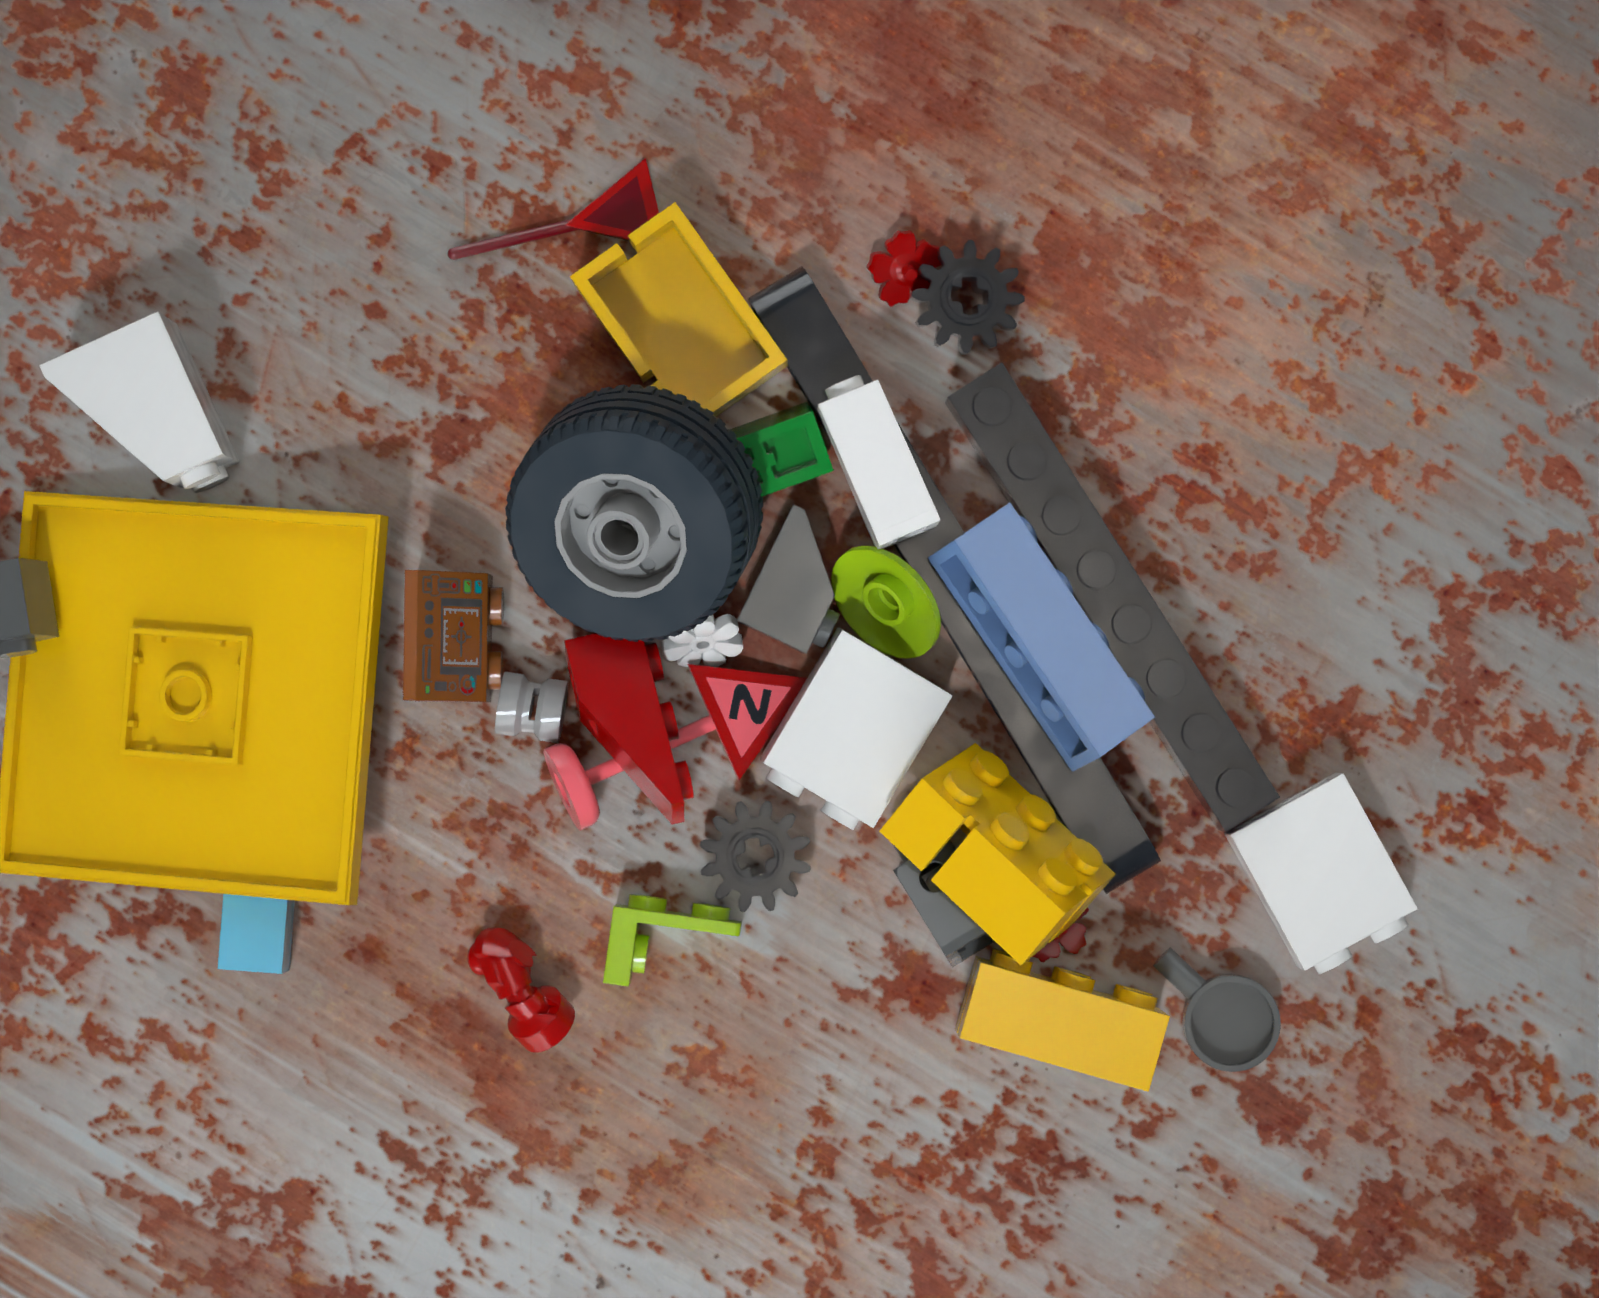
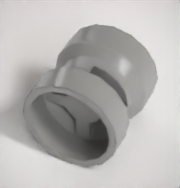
[495,672,568,743]

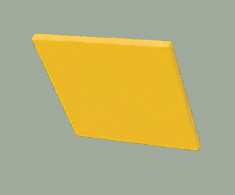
[0,491,389,905]

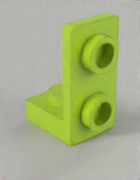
[603,894,742,987]

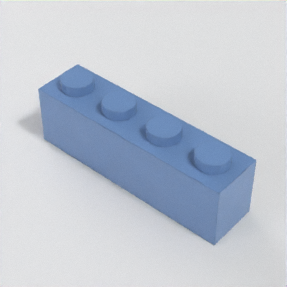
[928,503,1155,772]

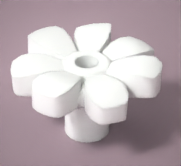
[661,614,743,668]

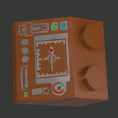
[403,570,504,702]

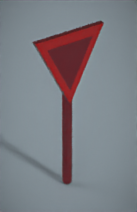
[447,158,659,260]

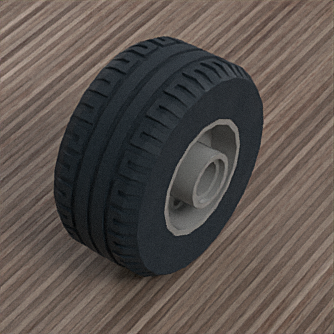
[505,384,763,642]

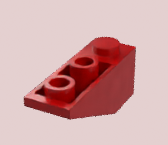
[564,633,694,825]

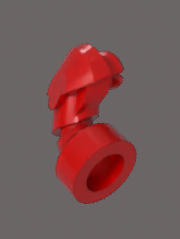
[467,927,575,1053]

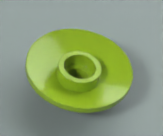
[831,546,941,659]

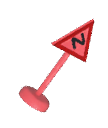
[543,664,807,831]

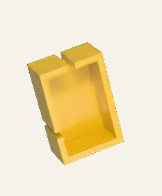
[570,202,788,417]
[879,743,1115,965]
[955,949,1170,1092]

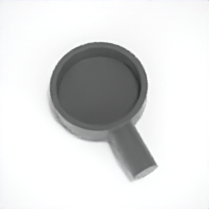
[1153,947,1281,1072]

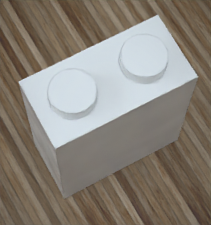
[760,627,953,830]
[1224,773,1418,974]

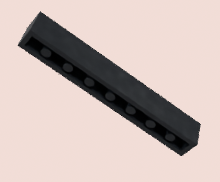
[945,362,1280,832]

